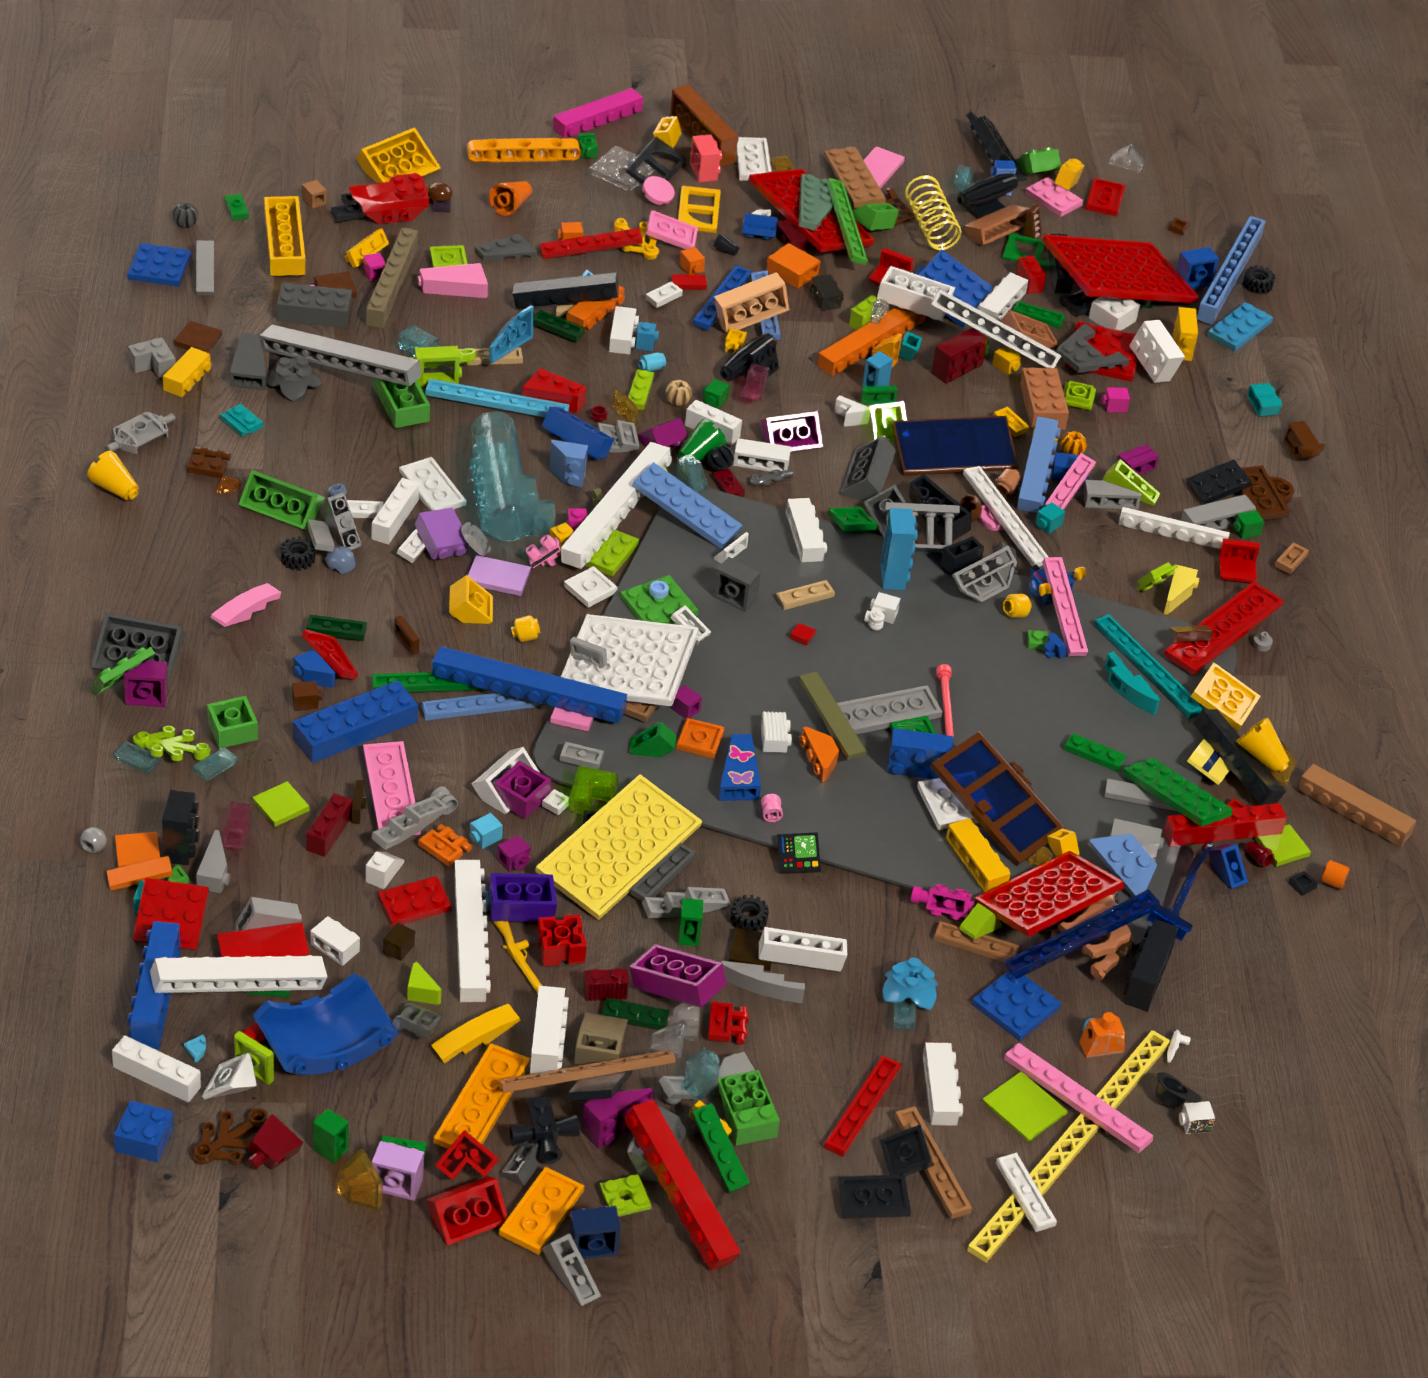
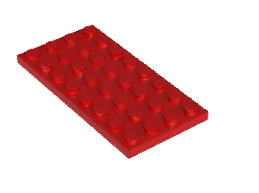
[748,169,875,252]

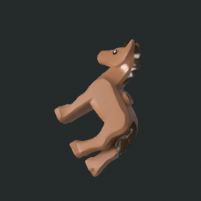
[1051,892,1134,981]

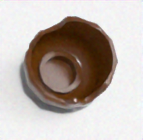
[427,182,452,202]
[960,495,982,522]

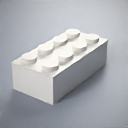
[877,266,955,321]
[530,986,569,1074]

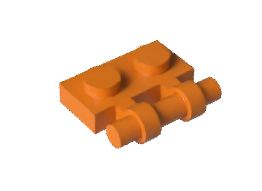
[418,824,473,866]

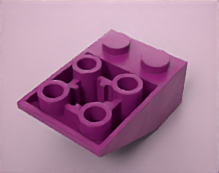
[582,1088,653,1149]

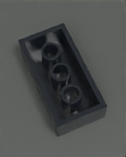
[1123,919,1179,1012]

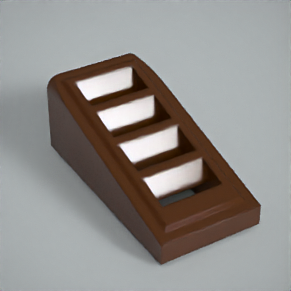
[1023,203,1042,239]

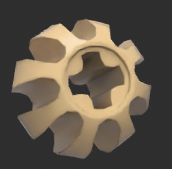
[666,380,692,406]

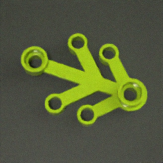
[133,726,210,761]

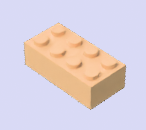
[714,272,789,334]

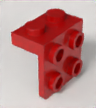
[869,248,914,286]
[1219,538,1260,583]

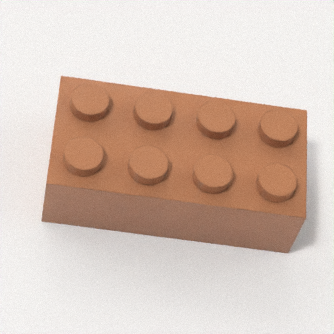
[1020,367,1069,429]

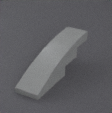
[196,240,214,295]
[371,796,448,850]
[642,887,731,918]
[721,961,805,1003]

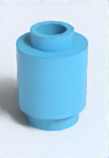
[639,352,666,372]

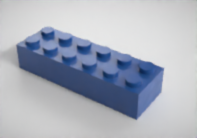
[293,680,418,763]
[127,921,181,1051]

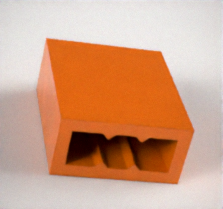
[766,243,820,288]

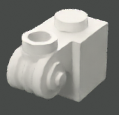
[864,592,900,630]

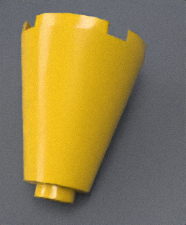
[87,451,139,500]
[1236,717,1289,773]

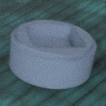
[327,484,347,497]

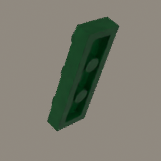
[533,310,586,342]
[306,615,367,641]
[602,997,670,1032]

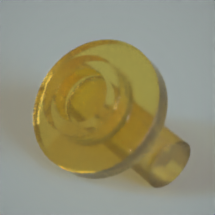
[1027,847,1052,866]

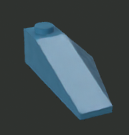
[490,305,533,363]

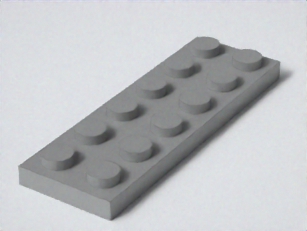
[822,685,942,739]

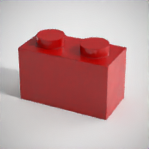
[1015,256,1046,294]

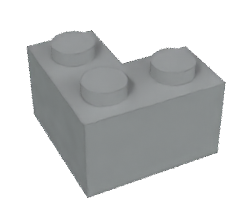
[128,337,176,379]

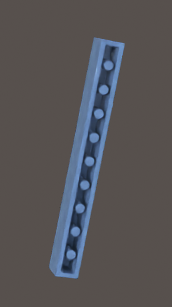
[1197,216,1266,325]

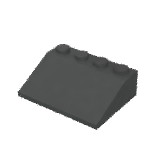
[91,612,186,683]

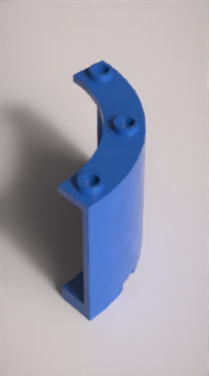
[253,973,399,1075]

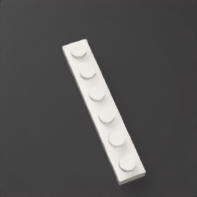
[1118,507,1230,549]

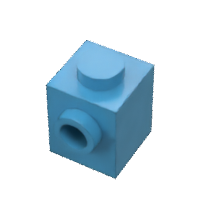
[636,322,659,351]

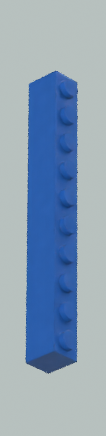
[432,646,627,724]

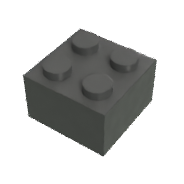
[713,557,761,612]

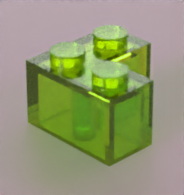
[569,766,619,815]

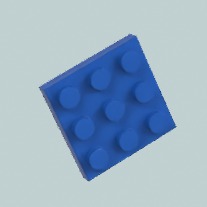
[127,243,191,287]
[972,967,1062,1041]

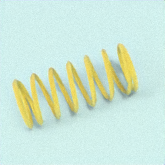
[905,175,962,250]

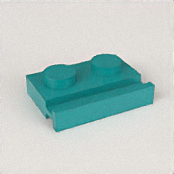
[220,404,263,438]

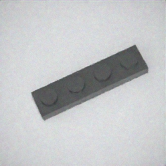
[630,843,696,902]

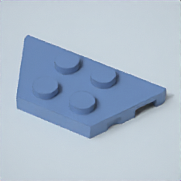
[1087,834,1157,904]

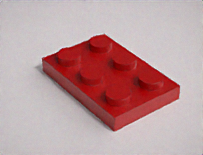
[378,876,452,927]

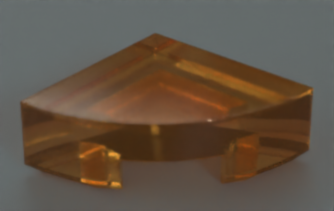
[217,476,241,493]

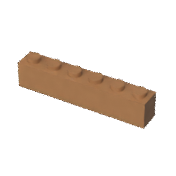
[1298,764,1417,847]

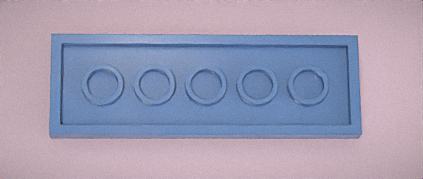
[632,462,742,549]

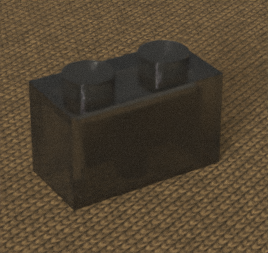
[810,274,844,311]

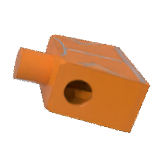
[1079,1012,1125,1058]

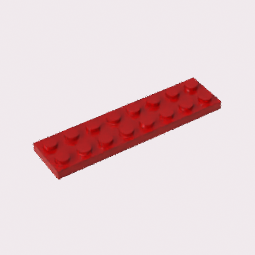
[1163,582,1284,675]

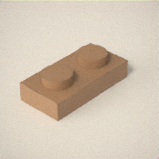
[1275,542,1309,574]

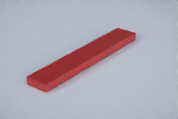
[824,1055,902,1157]

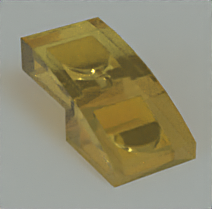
[613,390,639,425]

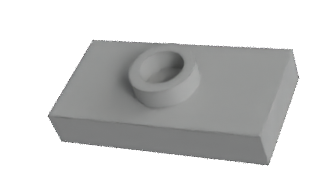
[570,637,607,668]

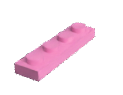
[1044,453,1096,510]

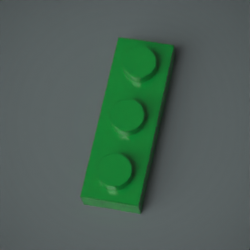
[1064,733,1127,772]

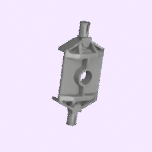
[106,412,175,454]

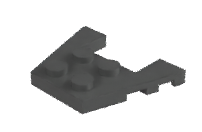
[1056,323,1129,373]

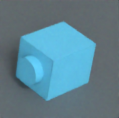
[469,813,503,849]

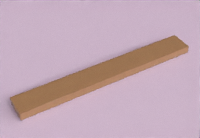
[499,1050,676,1093]

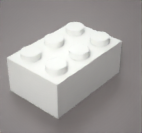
[1129,320,1185,383]

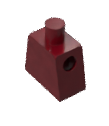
[247,1114,304,1170]

